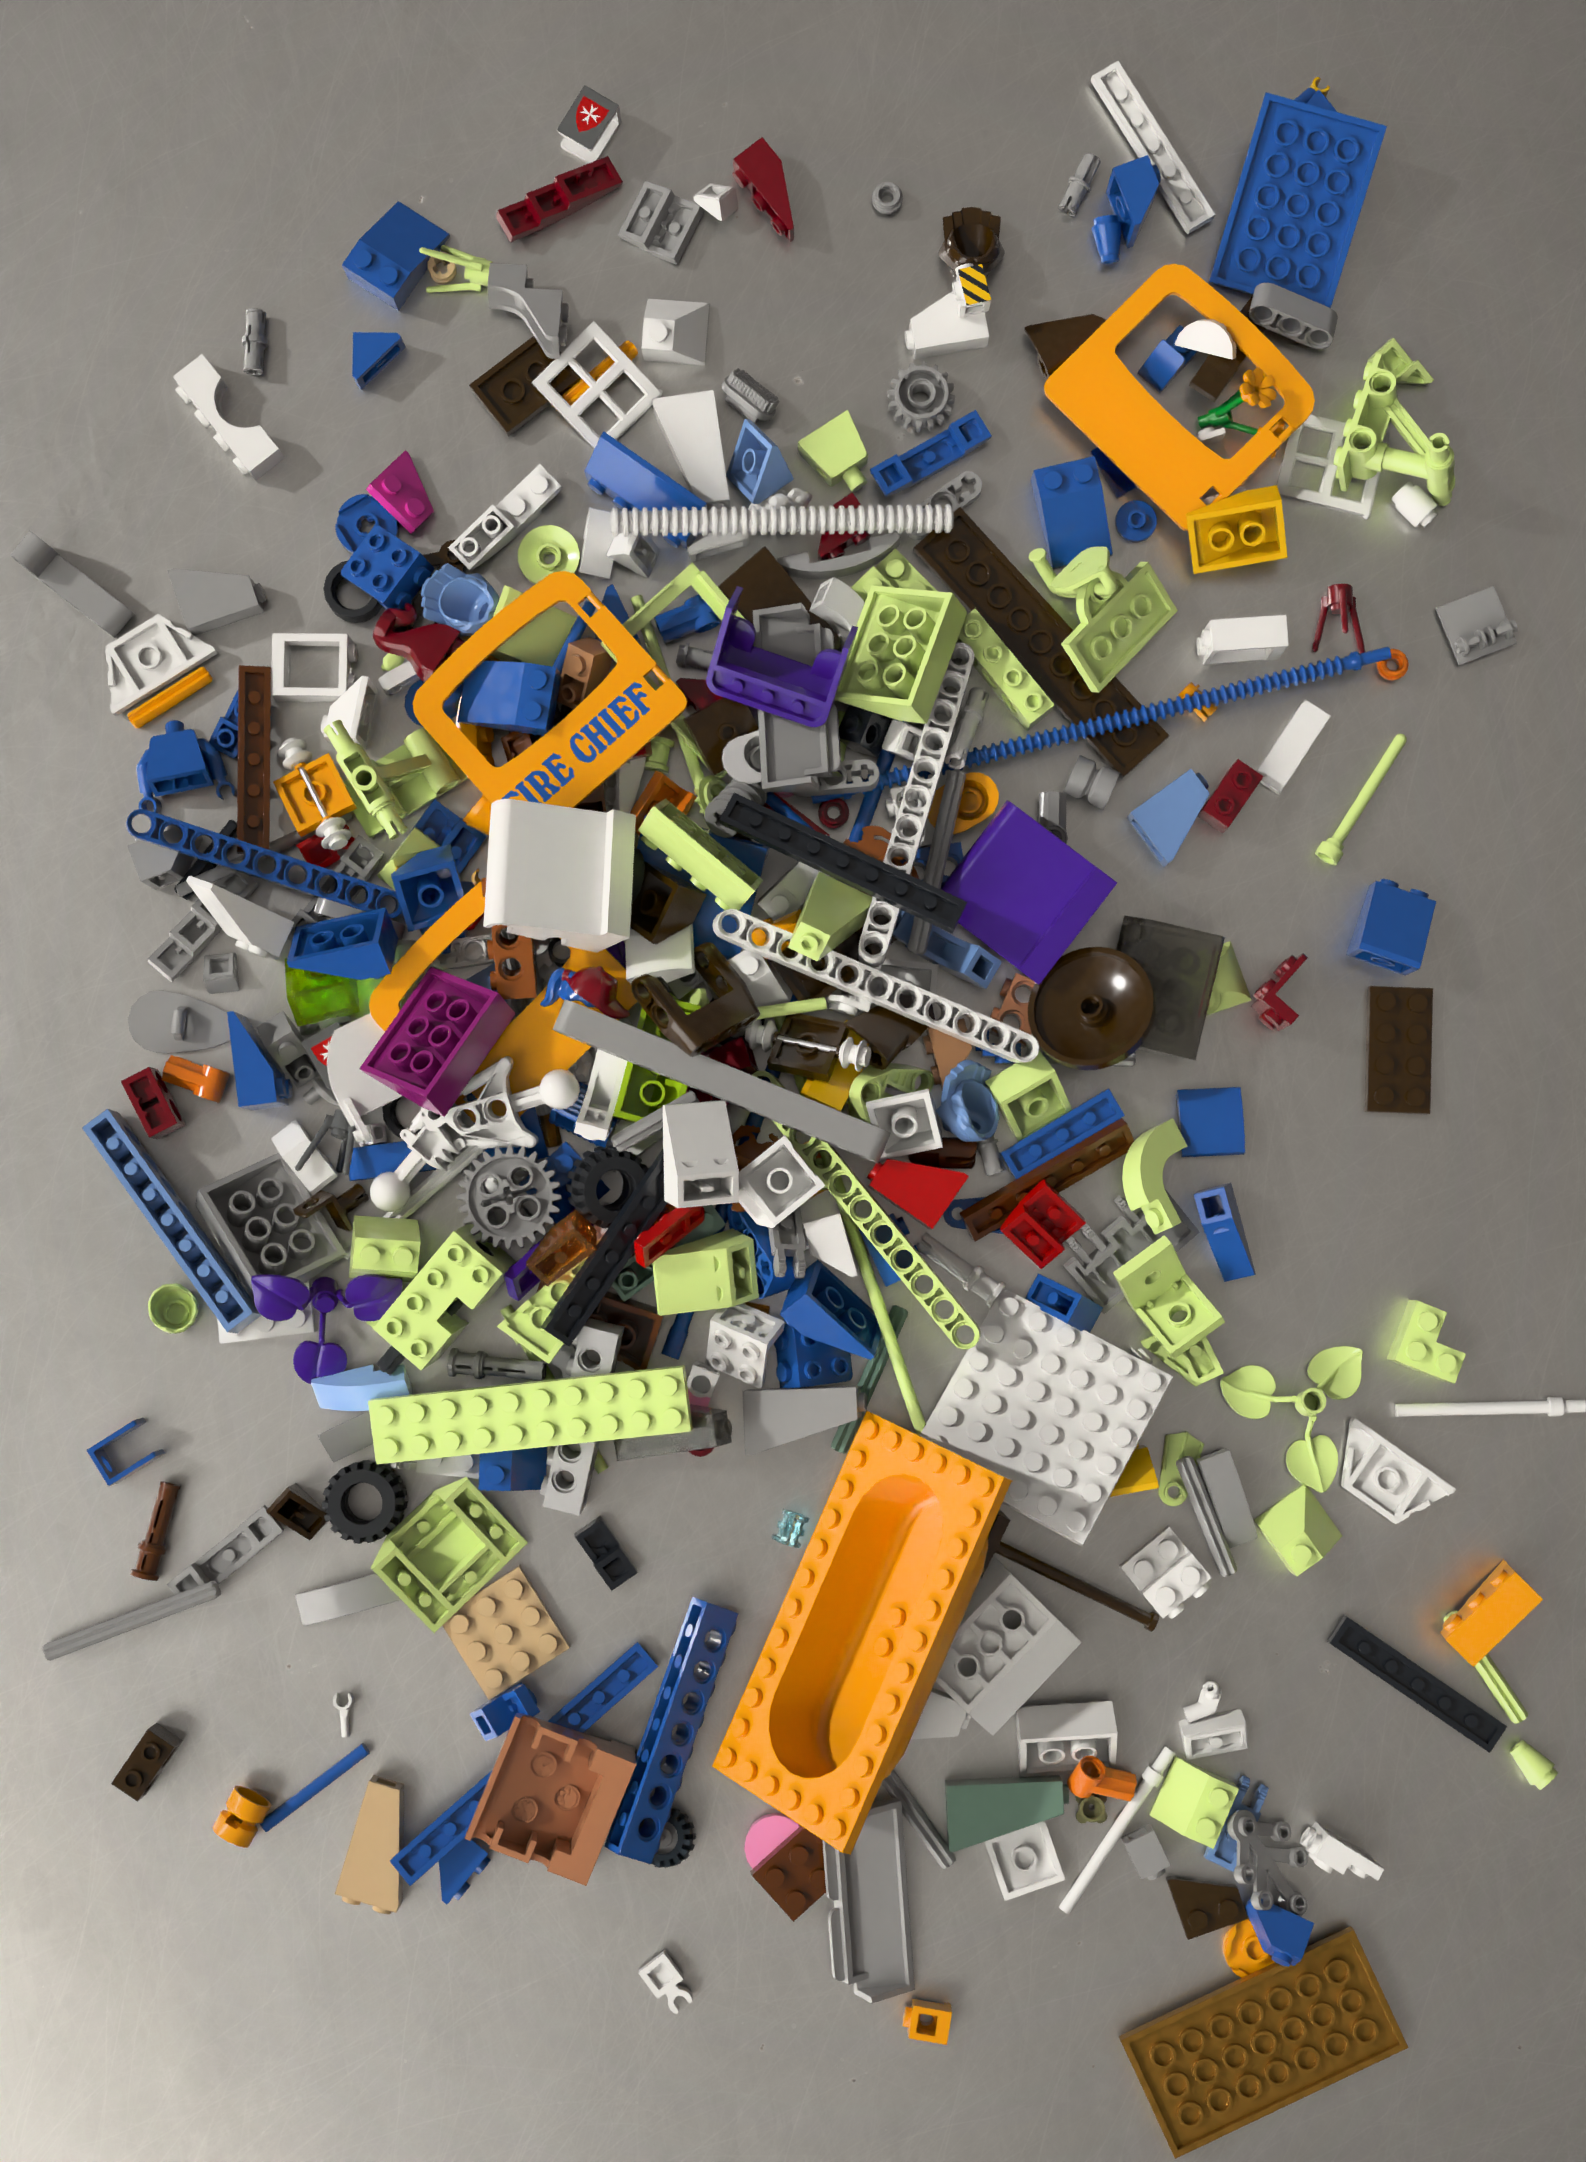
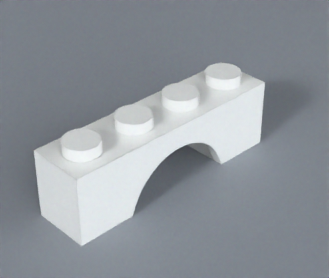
[173,354,285,481]

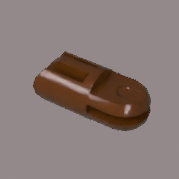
[908,1137,977,1169]

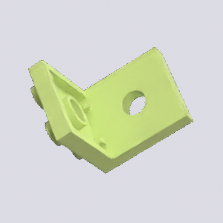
[1113,1235,1225,1360]

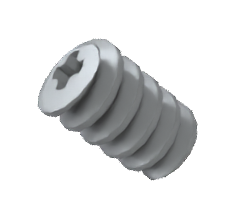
[704,779,767,838]

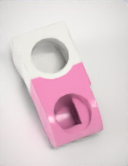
[687,1360,721,1426]

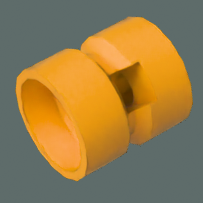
[212,1786,272,1848]

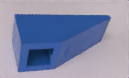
[1194,1183,1256,1282]

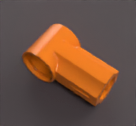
[162,1055,230,1103]
[1067,1755,1137,1802]

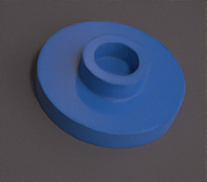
[1115,500,1157,542]

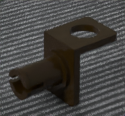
[293,1183,369,1232]

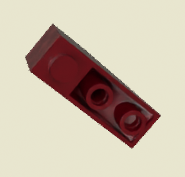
[732,137,794,242]

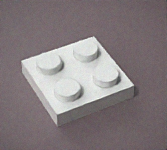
[985,1821,1065,1901]

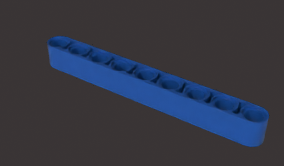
[126,809,402,918]

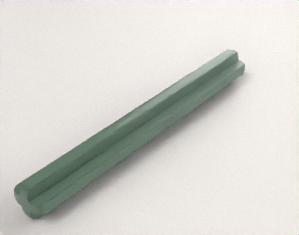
[831,1305,908,1454]

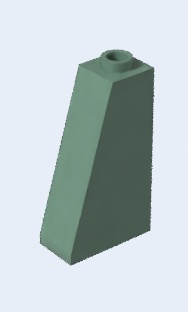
[945,1775,1069,1852]

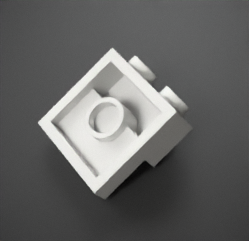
[1119,1526,1212,1619]
[1300,1822,1384,1881]

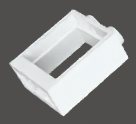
[1197,615,1289,665]
[271,633,357,702]

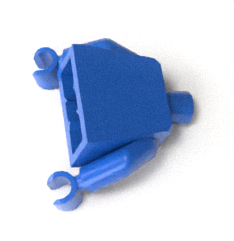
[136,720,236,813]

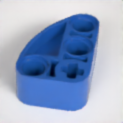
[727,1204,795,1299]

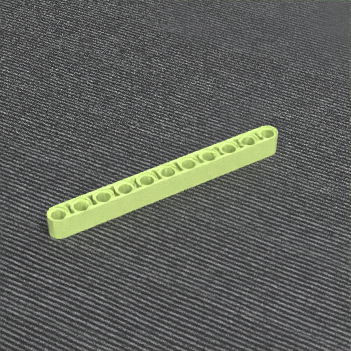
[752,1071,981,1350]

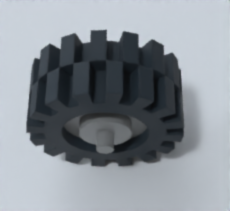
[639,1808,696,1868]

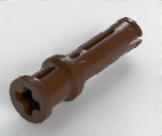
[130,1481,181,1581]

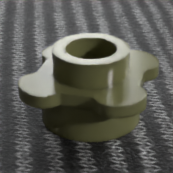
[1075,1793,1107,1823]

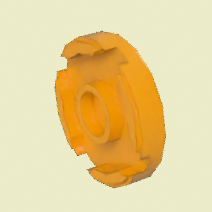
[1223,1917,1274,1978]

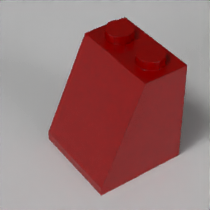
[866,1159,969,1230]

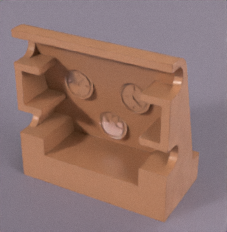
[465,1713,636,1886]

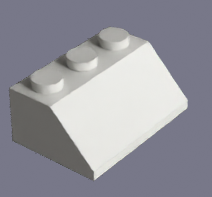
[1016,1700,1118,1777]

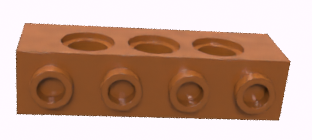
[481,878,538,1000]

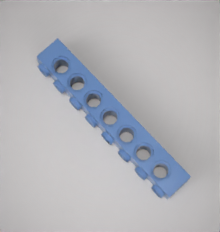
[82,1109,261,1333]

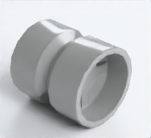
[1063,755,1120,810]

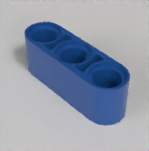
[349,1141,437,1181]

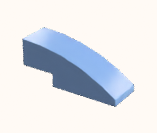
[311,1364,413,1411]

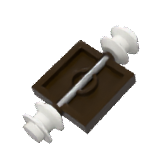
[745,1014,871,1082]

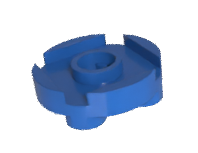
[335,494,399,554]

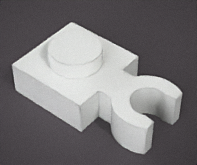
[638,1950,693,2014]

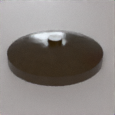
[1028,947,1156,1070]

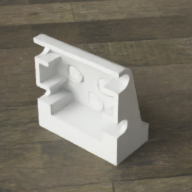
[483,799,636,953]

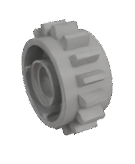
[887,361,955,432]

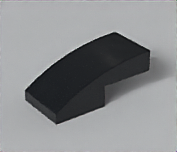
[574,1515,638,1591]

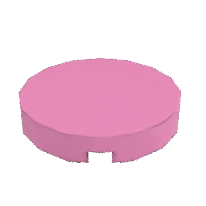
[744,1813,801,1869]

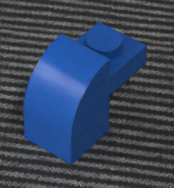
[469,1682,540,1741]

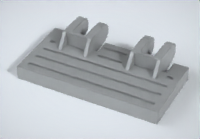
[1063,1189,1200,1314]

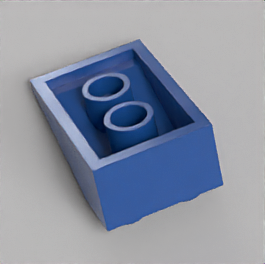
[342,201,450,311]
[1031,456,1113,569]
[457,661,561,736]
[287,908,398,980]
[227,1011,292,1110]
[780,1260,881,1360]

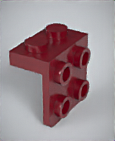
[1251,953,1308,1031]

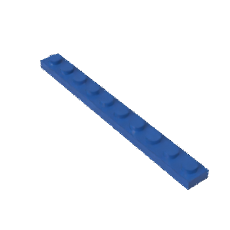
[390,1642,659,1886]

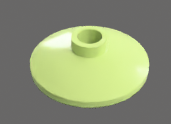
[518,525,580,584]

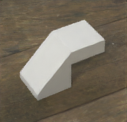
[271,1119,338,1195]

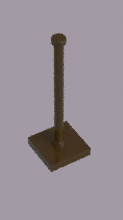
[980,1509,1159,1632]

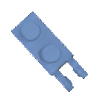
[1204,1775,1269,1872]

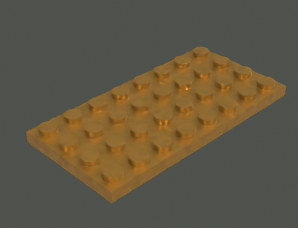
[1119,1926,1409,2159]

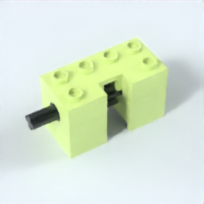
[372,1224,516,1376]

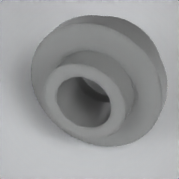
[872,182,903,214]

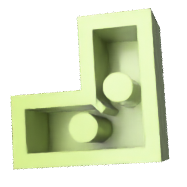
[1387,1300,1466,1384]

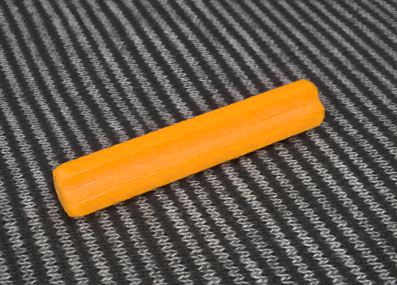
[562,340,638,406]
[127,666,213,728]

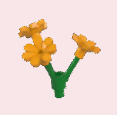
[1198,346,1286,459]

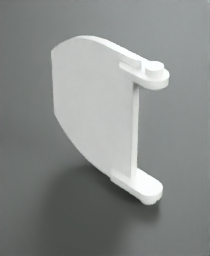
[327,1013,402,1144]

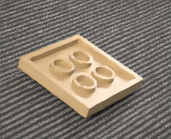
[442,1565,571,1700]

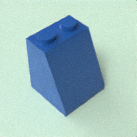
[1346,879,1436,976]

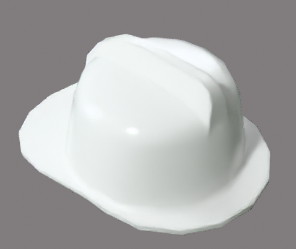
[722,730,762,784]

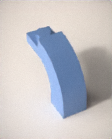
[893,910,1002,989]

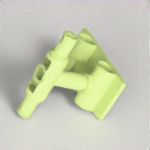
[1334,352,1456,506]
[323,720,468,840]

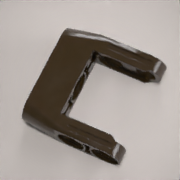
[631,942,760,1057]

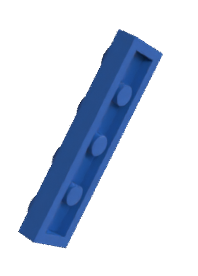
[1000,1089,1125,1180]

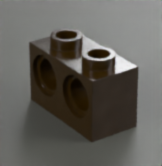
[111,1723,183,1802]

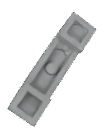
[777,532,901,579]
[287,835,384,942]
[167,1505,284,1595]
[295,1573,401,1626]

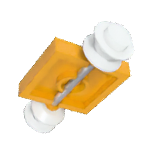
[273,738,357,850]

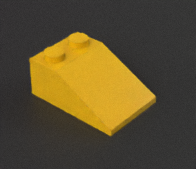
[1186,485,1288,574]

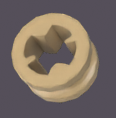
[427,252,457,284]

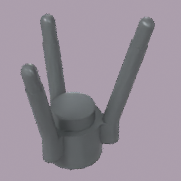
[295,1109,357,1175]

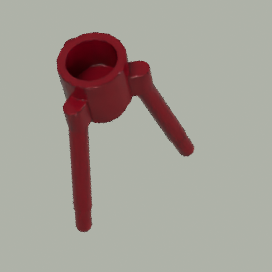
[1312,584,1365,654]

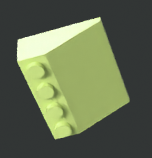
[834,585,967,724]
[638,799,764,911]

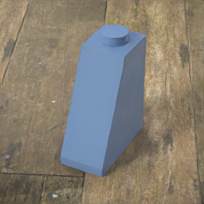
[1127,769,1210,867]

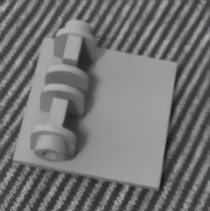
[1436,586,1518,665]

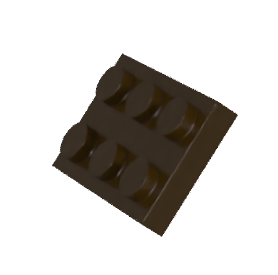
[469,336,581,436]

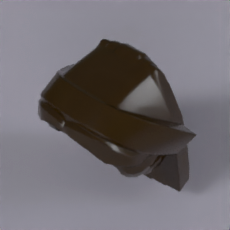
[938,207,1005,279]

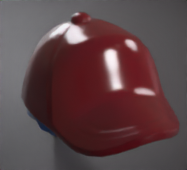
[540,966,631,1019]

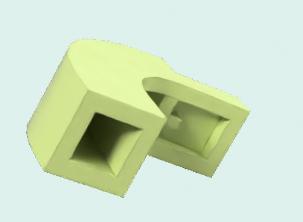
[1122,1118,1187,1235]

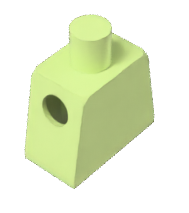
[798,410,868,492]

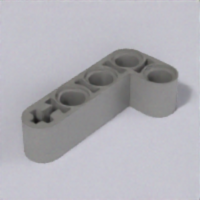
[10,531,134,638]

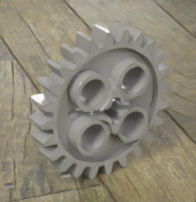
[457,1145,562,1250]

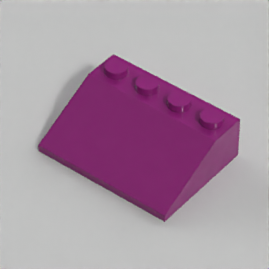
[359,967,516,1117]

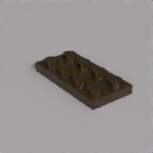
[1365,986,1433,1114]

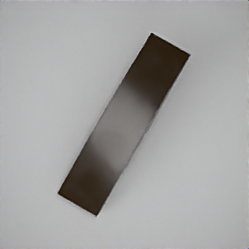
[1189,295,1267,403]

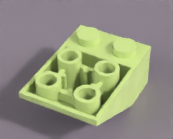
[652,1228,759,1316]

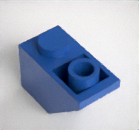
[439,1837,491,1905]

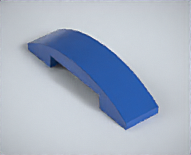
[870,410,992,497]

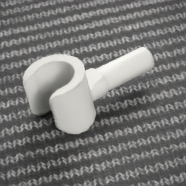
[333,1693,355,1737]

